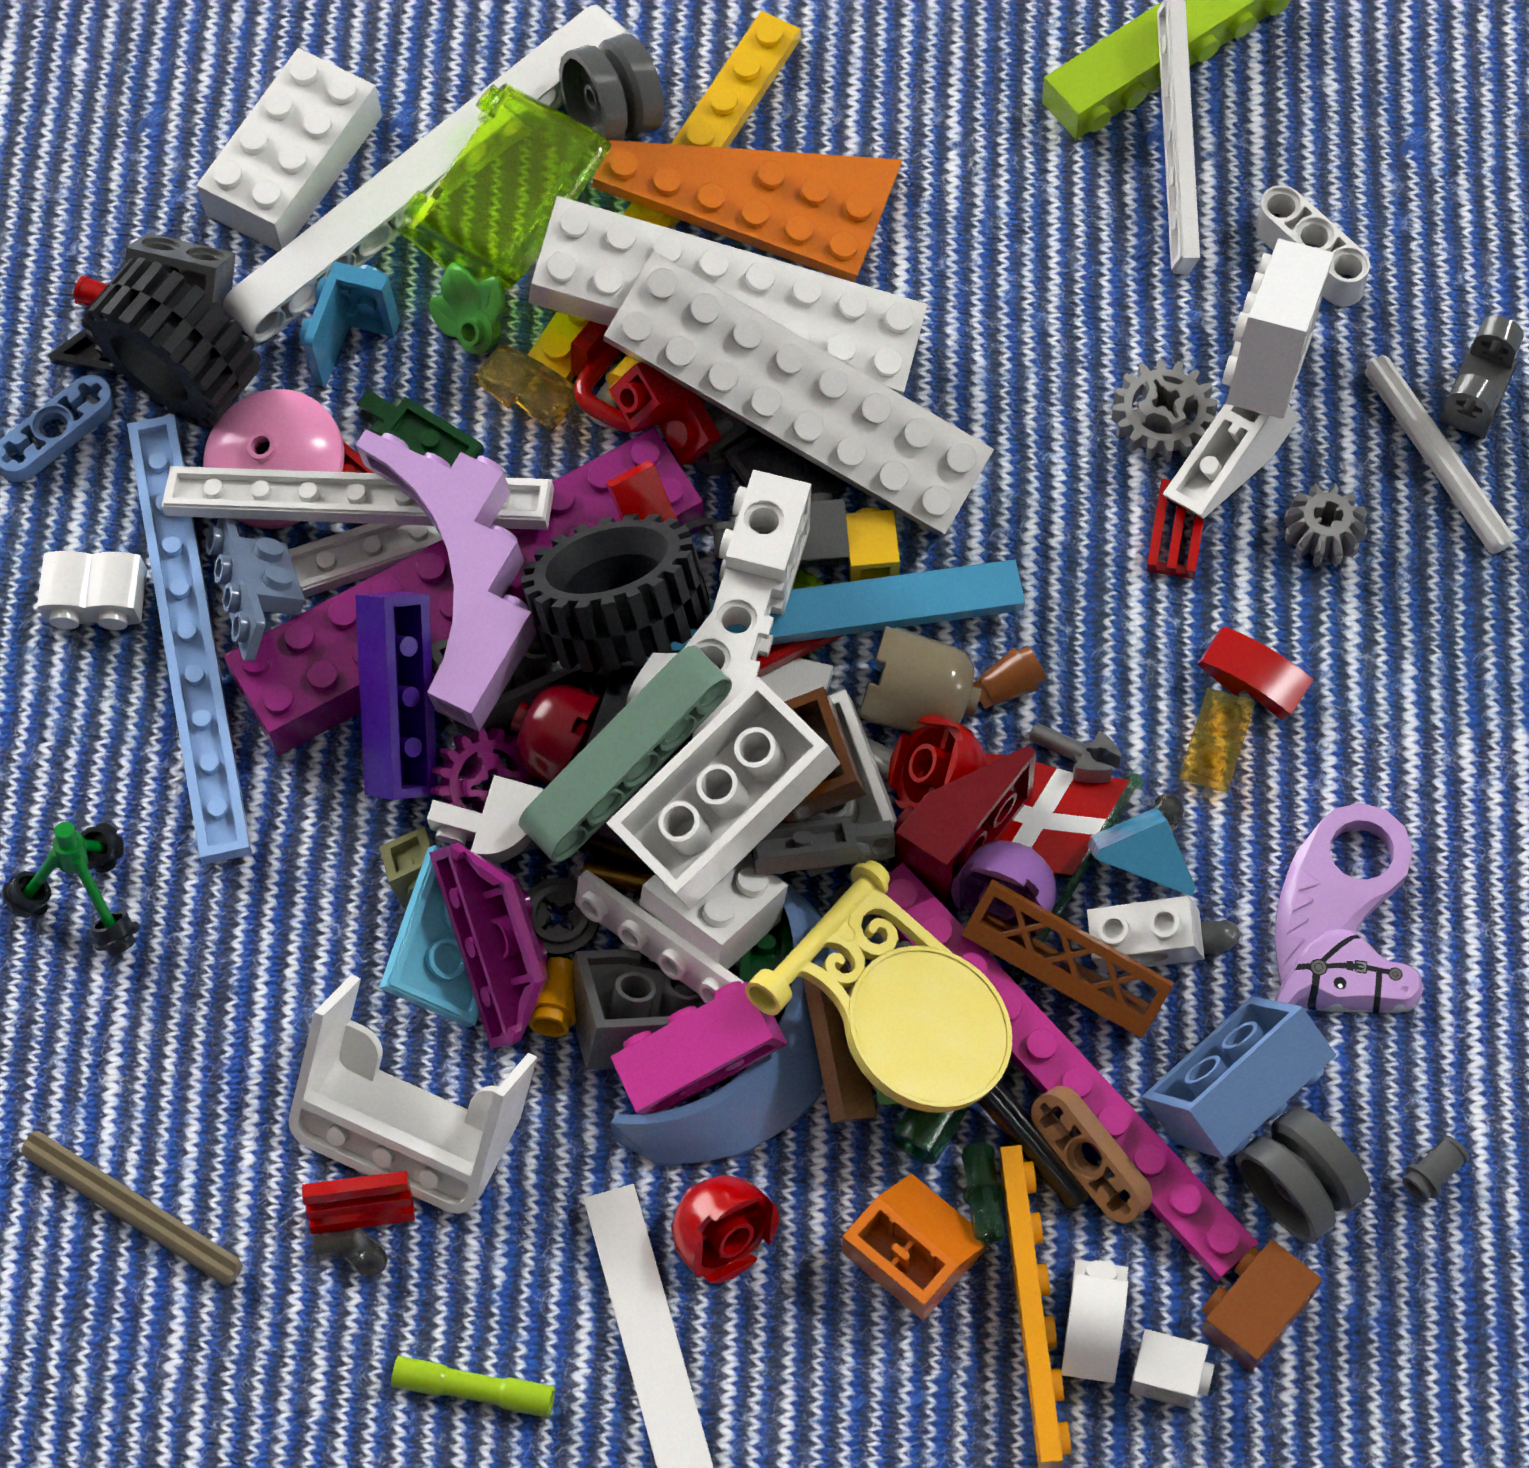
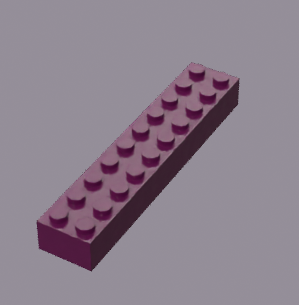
[223,427,706,757]

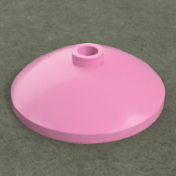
[203,389,344,529]

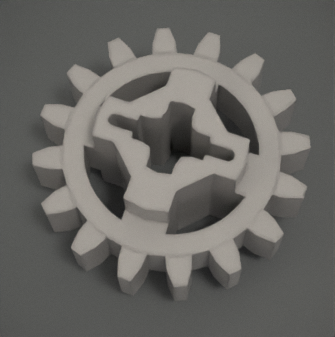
[1111,359,1217,462]

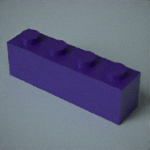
[355,591,437,800]

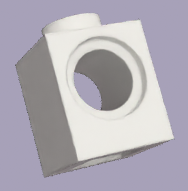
[1129,1329,1215,1409]

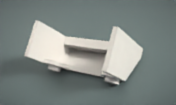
[289,974,537,1214]

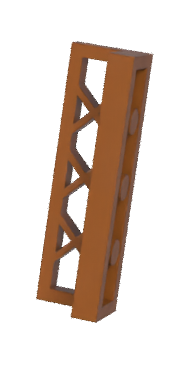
[961,879,1174,1038]

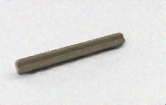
[21,1131,243,1286]

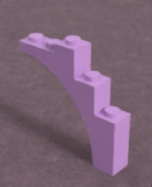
[356,429,537,732]

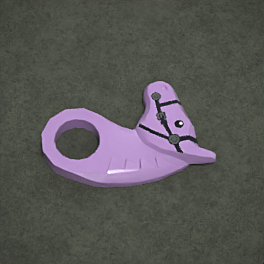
[1274,803,1423,1013]

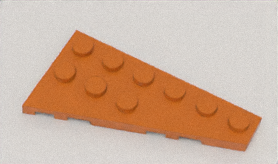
[592,140,903,283]

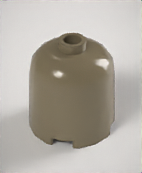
[859,626,982,734]

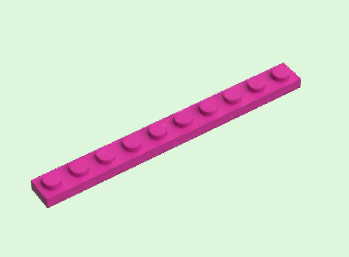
[877,862,1259,1282]

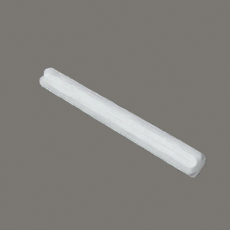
[1365,355,1514,554]

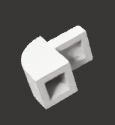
[427,775,544,864]
[1061,1259,1128,1383]

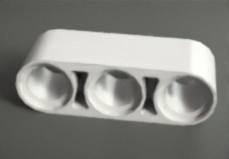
[1256,185,1370,307]

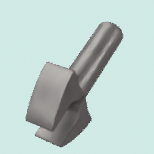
[1029,724,1121,783]

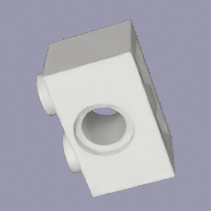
[1087,896,1205,973]

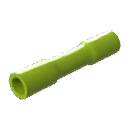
[391,1355,556,1418]

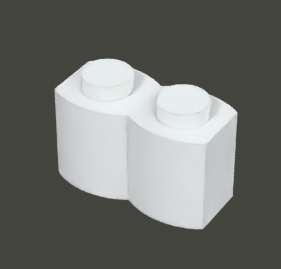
[37,551,148,630]

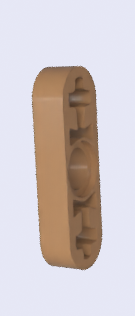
[1031,1086,1152,1223]

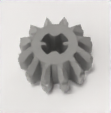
[1284,483,1368,568]

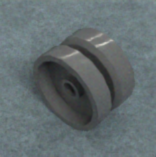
[559,34,664,151]
[1235,1106,1371,1244]

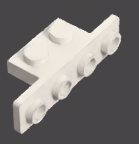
[575,870,744,1003]

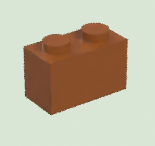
[1201,1239,1323,1373]

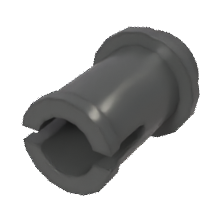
[1402,1135,1469,1202]

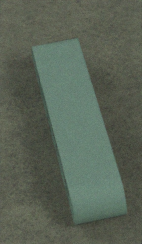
[519,645,732,863]

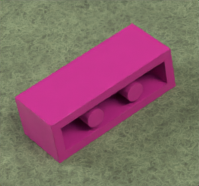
[610,981,788,1115]

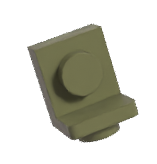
[379,826,434,911]

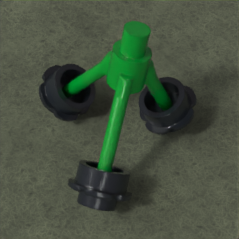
[1,822,140,955]

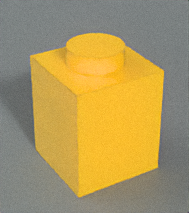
[846,507,900,582]

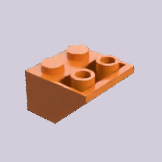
[842,1173,992,1321]

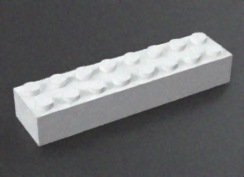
[528,196,928,395]
[603,250,994,536]

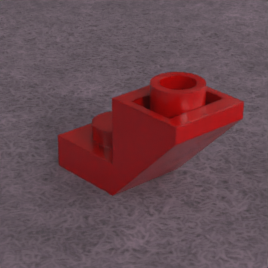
[609,362,722,466]

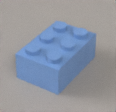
[1141,996,1336,1159]

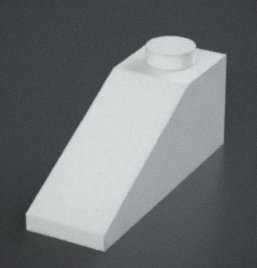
[1163,403,1299,519]

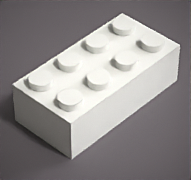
[196,48,382,252]
[1222,238,1334,419]
[607,676,840,910]

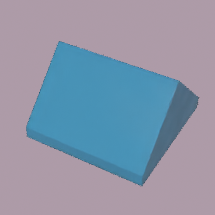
[1087,807,1196,896]

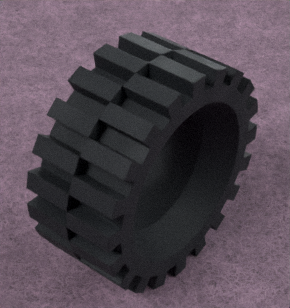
[81,258,261,427]
[521,513,711,672]

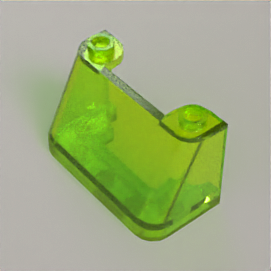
[397,83,612,291]

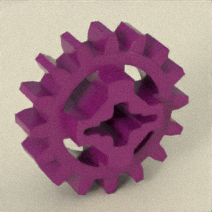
[430,728,536,813]

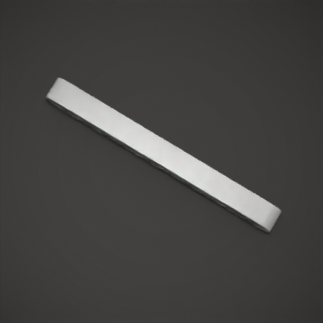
[222,5,631,343]

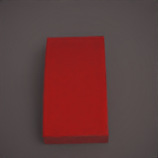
[1197,626,1314,721]

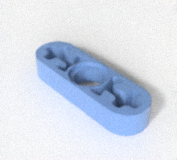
[0,375,115,482]

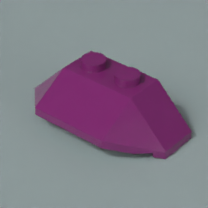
[429,843,549,1049]

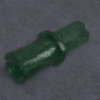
[961,1142,1005,1246]

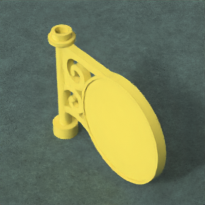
[745,860,1012,1113]

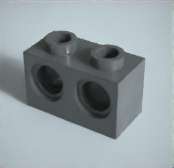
[125,233,236,305]

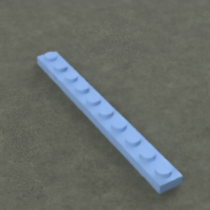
[127,414,252,865]

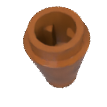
[973,645,1047,710]

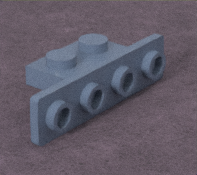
[206,518,305,662]

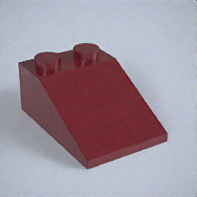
[893,746,1036,907]

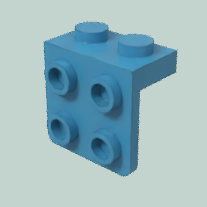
[299,261,400,387]

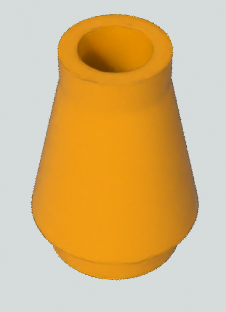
[528,957,576,1037]

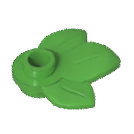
[429,262,505,355]

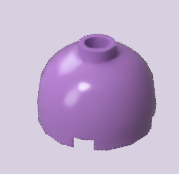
[950,840,1057,936]

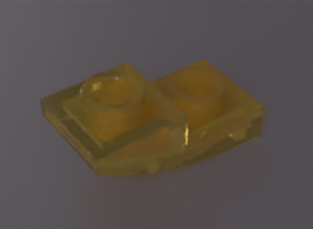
[472,343,577,432]
[1179,687,1255,794]

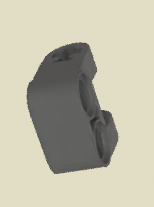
[1439,315,1524,439]

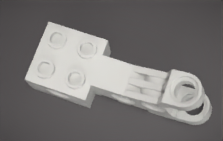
[626,470,811,739]

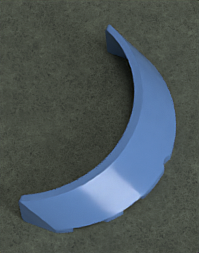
[610,874,840,1167]

